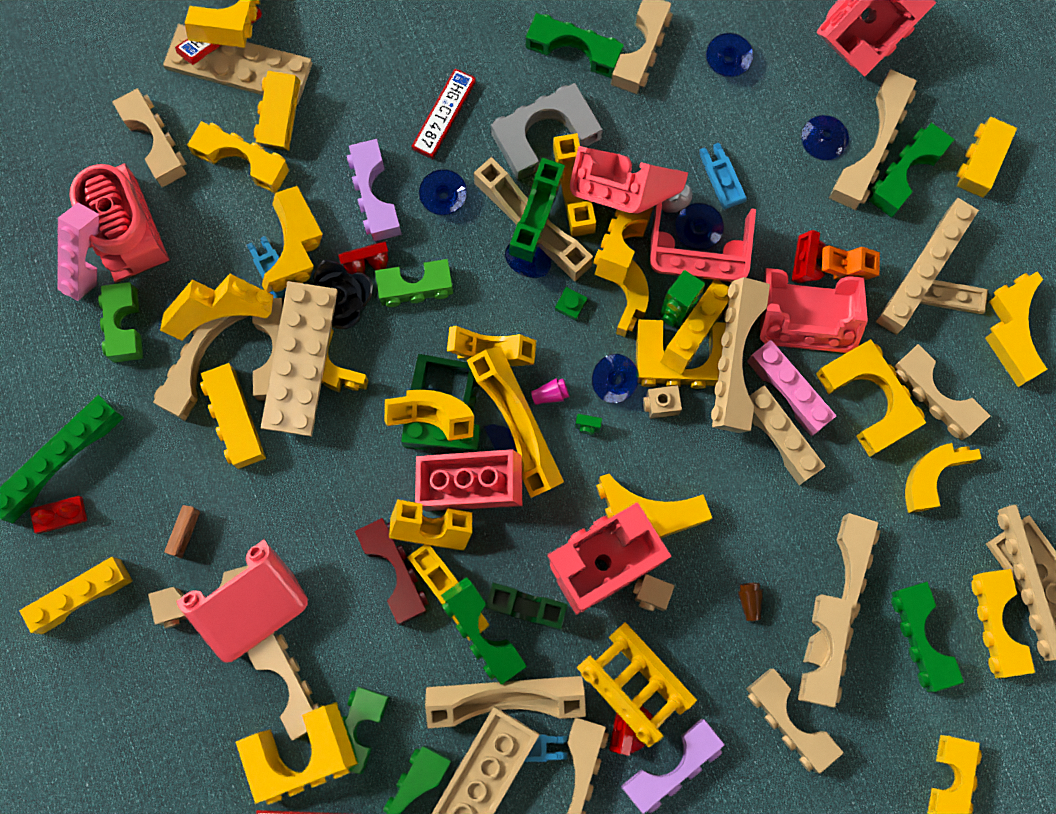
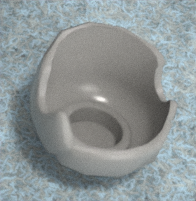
[661,185,693,213]

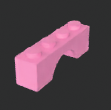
[58,203,99,301]
[747,340,836,437]

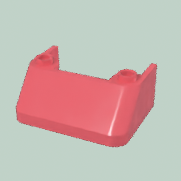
[650,202,756,282]

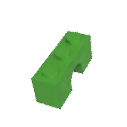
[375,259,453,307]
[98,282,143,363]

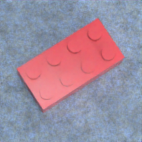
[415,450,522,512]

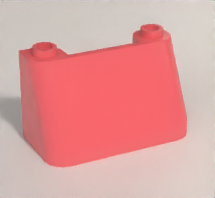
[570,146,688,214]
[760,268,868,353]
[176,540,308,663]

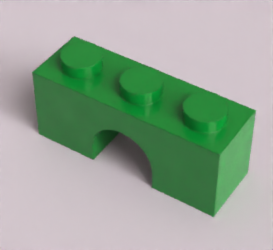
[660,269,705,329]
[401,422,481,453]
[342,687,390,774]

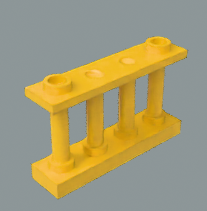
[576,622,697,747]

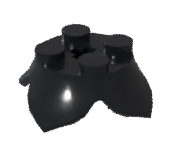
[313,260,373,329]

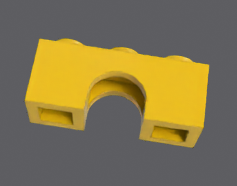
[389,499,472,551]
[928,735,981,814]

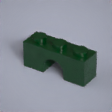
[485,582,568,631]

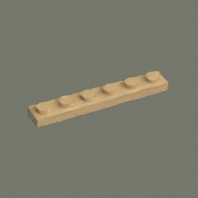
[997,504,1056,661]

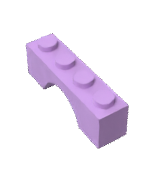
[346,139,402,242]
[621,719,724,814]

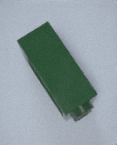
[411,354,479,411]

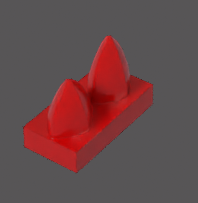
[792,230,827,284]
[338,241,388,274]
[30,496,87,534]
[609,706,653,756]

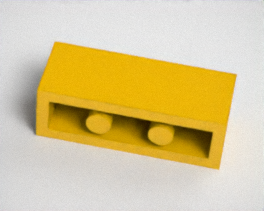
[254,71,301,151]
[957,117,1017,198]

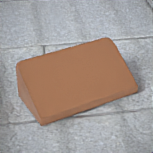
[165,505,200,558]

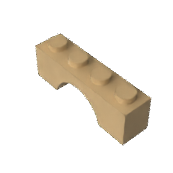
[611,0,673,94]
[112,88,187,187]
[252,298,284,401]
[893,344,990,440]
[749,385,826,486]
[148,565,249,629]
[798,595,855,707]
[247,632,320,740]
[746,669,843,774]

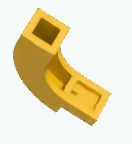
[607,260,649,337]
[447,326,536,366]
[322,328,369,392]
[384,390,474,441]
[905,443,981,513]

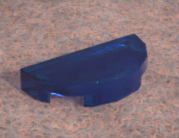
[484,424,517,452]

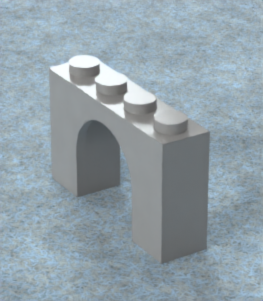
[491,83,602,181]

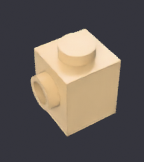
[643,385,682,419]
[633,574,675,612]

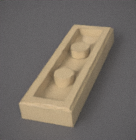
[920,280,988,315]

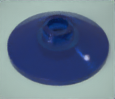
[706,33,753,77]
[801,115,849,160]
[419,169,467,215]
[675,203,724,250]
[505,244,551,278]
[592,354,639,403]

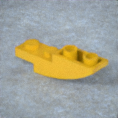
[407,544,490,641]

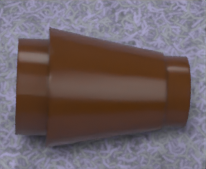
[738,582,763,621]

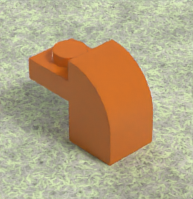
[822,245,880,280]

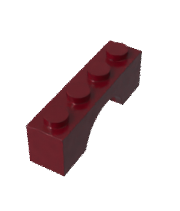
[355,518,429,625]

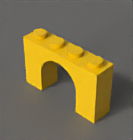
[185,0,261,48]
[635,319,726,389]
[816,339,926,457]
[236,702,357,805]

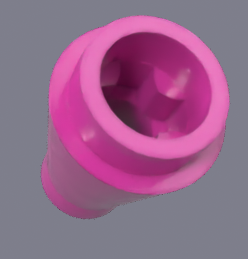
[531,378,569,405]

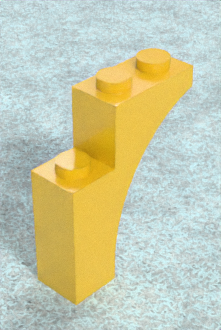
[262,186,323,292]
[985,271,1048,387]
[160,274,274,341]
[596,474,712,539]

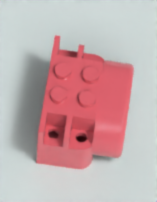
[817,0,936,77]
[70,163,170,283]
[547,502,671,615]

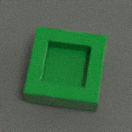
[555,287,588,321]
[575,414,602,435]

